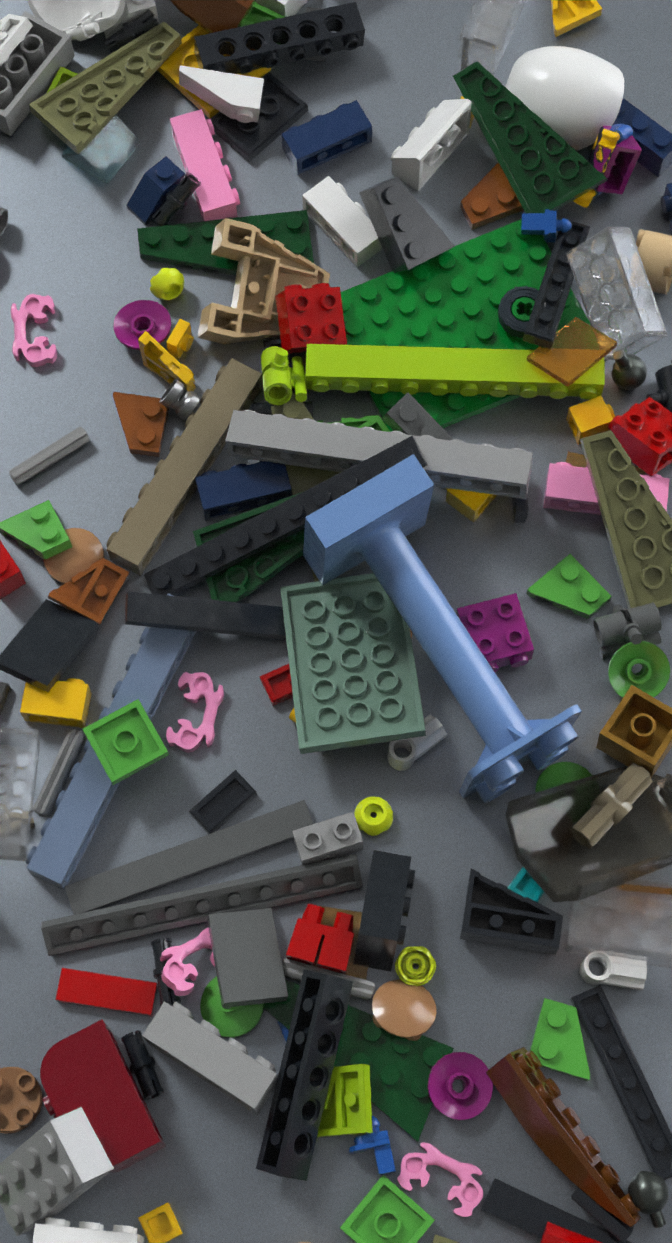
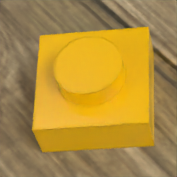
[166,319,194,360]

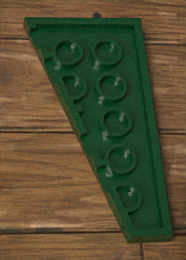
[453,61,608,213]
[137,210,314,276]
[193,492,305,602]
[264,979,454,1143]

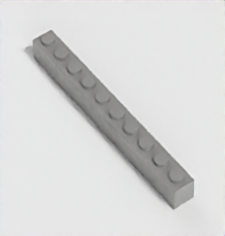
[225,410,533,499]

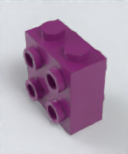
[456,593,534,672]

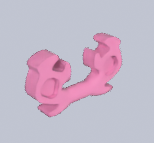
[10,294,58,367]
[166,672,224,753]
[160,927,215,996]
[397,1142,483,1217]

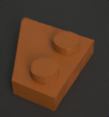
[460,162,523,230]
[113,392,169,457]
[48,558,129,626]

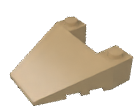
[197,218,330,344]

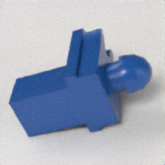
[521,209,572,244]
[348,1116,396,1176]

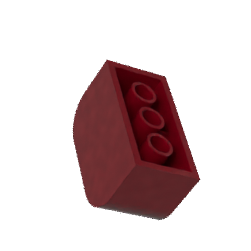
[40,1019,166,1173]

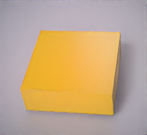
[138,1202,183,1243]

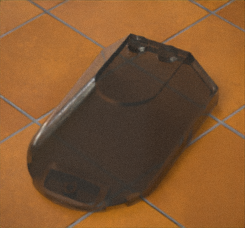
[505,767,672,902]

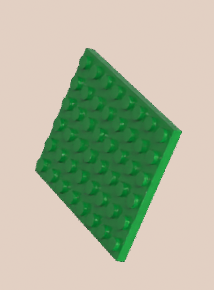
[341,219,608,432]

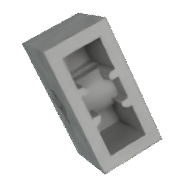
[292,812,363,865]

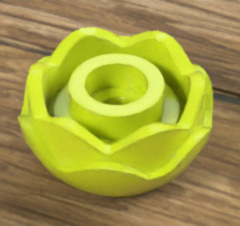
[150,268,184,300]
[354,796,393,836]
[395,946,436,986]

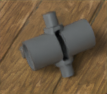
[593,603,662,659]

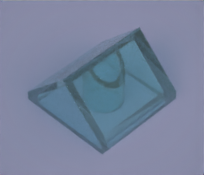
[61,115,140,184]

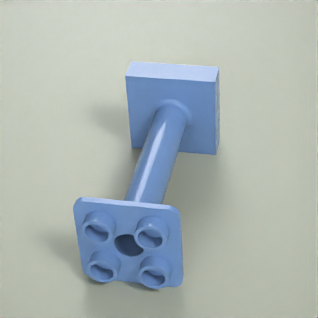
[303,454,582,804]

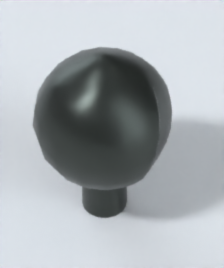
[611,350,647,390]
[628,1171,669,1228]

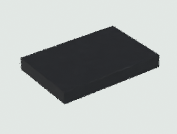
[212,72,308,162]
[0,599,98,692]

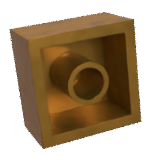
[596,685,672,778]

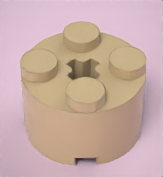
[627,229,672,295]

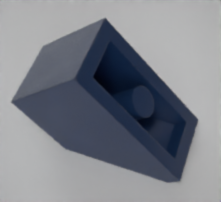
[127,156,185,226]

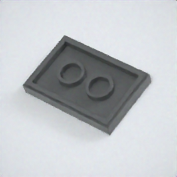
[207,908,288,1008]

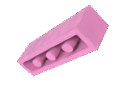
[170,109,240,221]
[543,462,670,515]

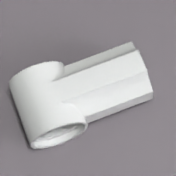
[387,714,447,771]
[579,951,647,990]

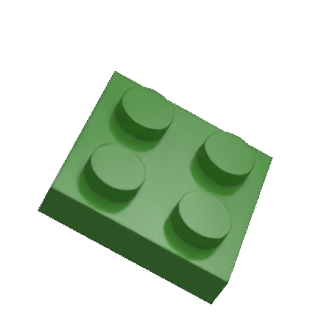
[83,699,169,785]
[340,1175,435,1243]

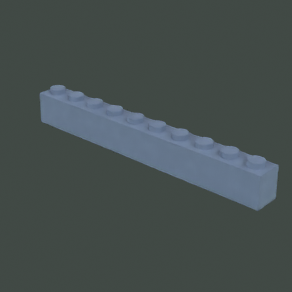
[26,593,196,890]

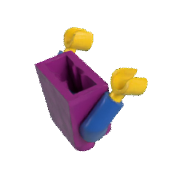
[573,124,642,208]

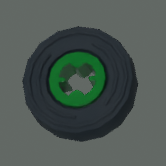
[498,286,539,338]

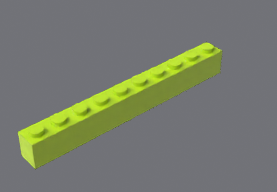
[305,344,605,400]

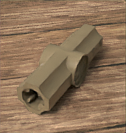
[570,763,653,849]

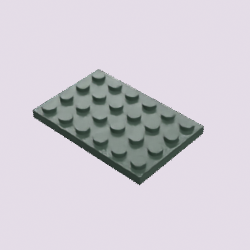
[280,573,426,754]

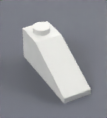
[179,65,264,123]

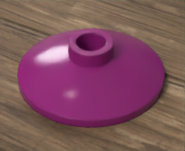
[113,300,172,350]
[428,1052,493,1120]

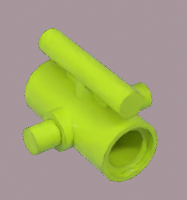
[261,346,307,405]

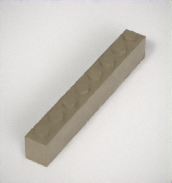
[106,358,263,576]

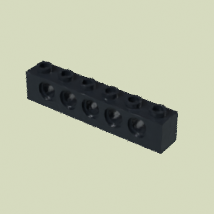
[194,2,365,74]
[256,969,353,1181]

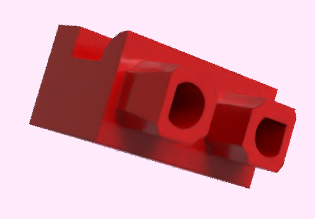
[286,904,354,974]

